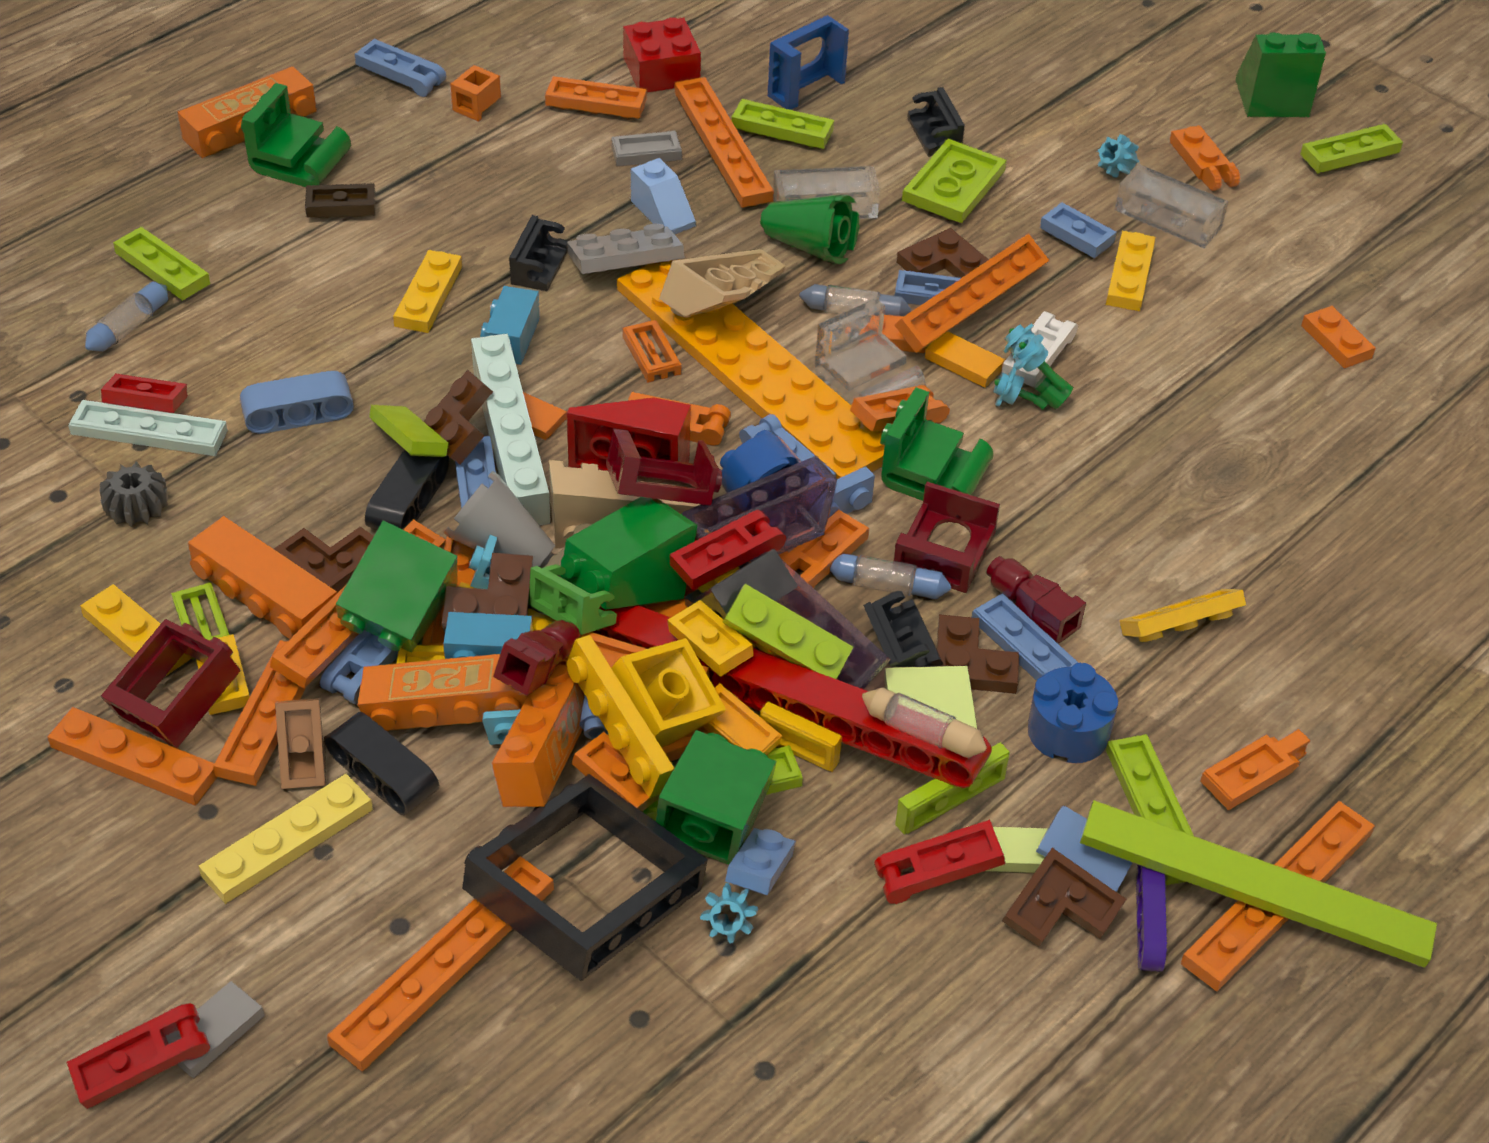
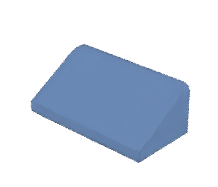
[1036,806,1133,892]

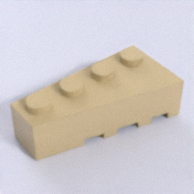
[549,460,711,548]

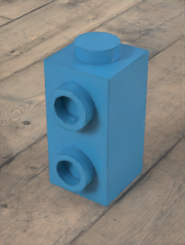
[480,286,540,365]
[443,612,533,659]

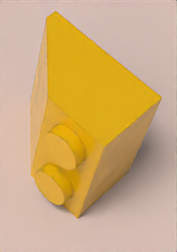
[611,638,726,747]

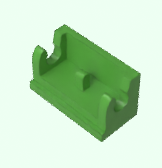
[529,564,617,635]

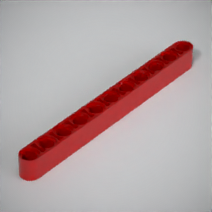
[592,605,992,788]

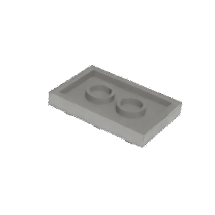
[567,224,685,274]

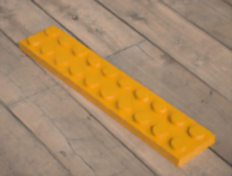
[617,259,885,480]

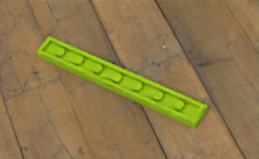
[1079,800,1437,968]

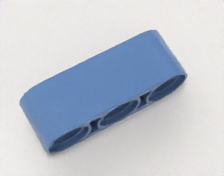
[240,371,354,434]

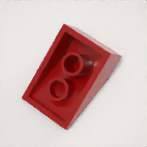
[567,397,691,471]

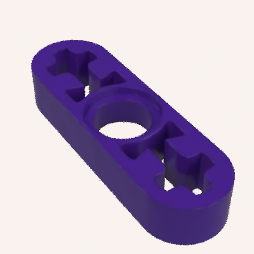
[1136,864,1167,972]

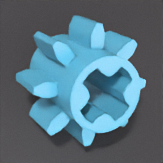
[1098,134,1139,178]
[700,883,758,943]

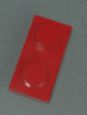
[101,373,187,413]

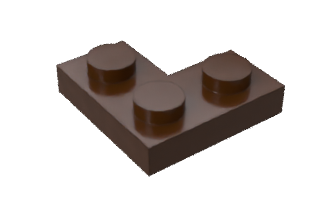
[896,228,989,278]
[424,370,493,465]
[274,527,374,593]
[442,553,533,630]
[937,614,1019,694]
[1002,848,1127,947]

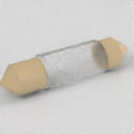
[862,688,987,758]

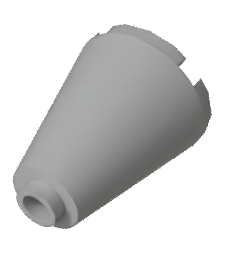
[443,471,555,568]

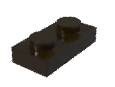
[305,183,376,218]

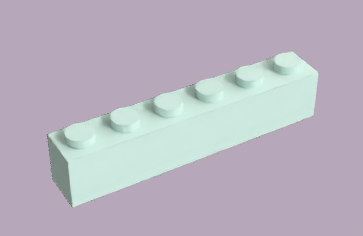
[471,334,550,526]

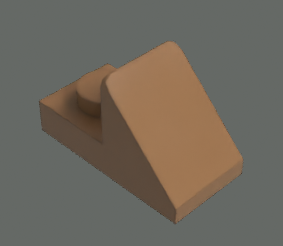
[275,698,326,789]

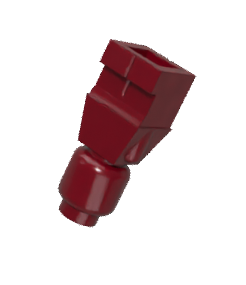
[986,556,1086,644]
[493,620,580,696]

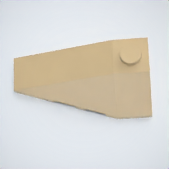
[659,249,786,318]

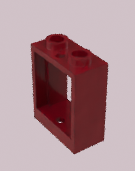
[100,619,241,748]

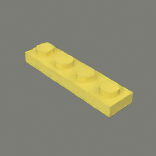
[198,774,373,904]

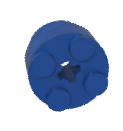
[720,430,811,522]
[1028,663,1118,763]

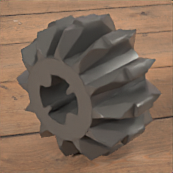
[99,461,168,527]

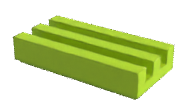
[171,582,229,660]

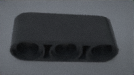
[365,449,449,530]
[324,712,440,815]

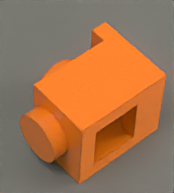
[450,65,501,122]

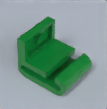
[241,83,351,187]
[880,387,994,501]

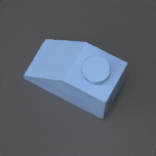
[631,158,696,235]

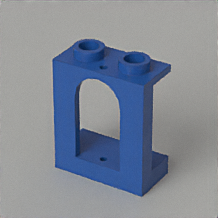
[768,15,849,110]

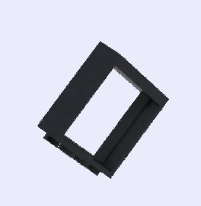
[462,774,708,981]

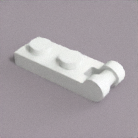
[1002,311,1078,387]

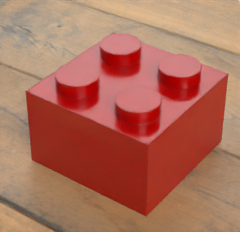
[623,17,701,93]

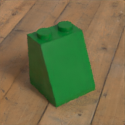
[1235,33,1326,117]
[560,497,698,610]
[336,521,458,653]
[656,730,777,865]

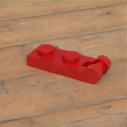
[670,510,787,590]
[874,820,1006,904]
[66,1003,211,1109]

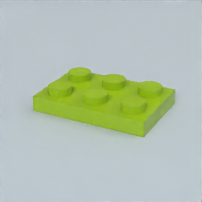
[902,139,1007,223]

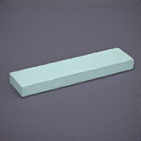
[68,400,228,456]

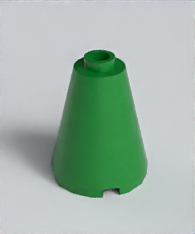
[760,194,860,265]

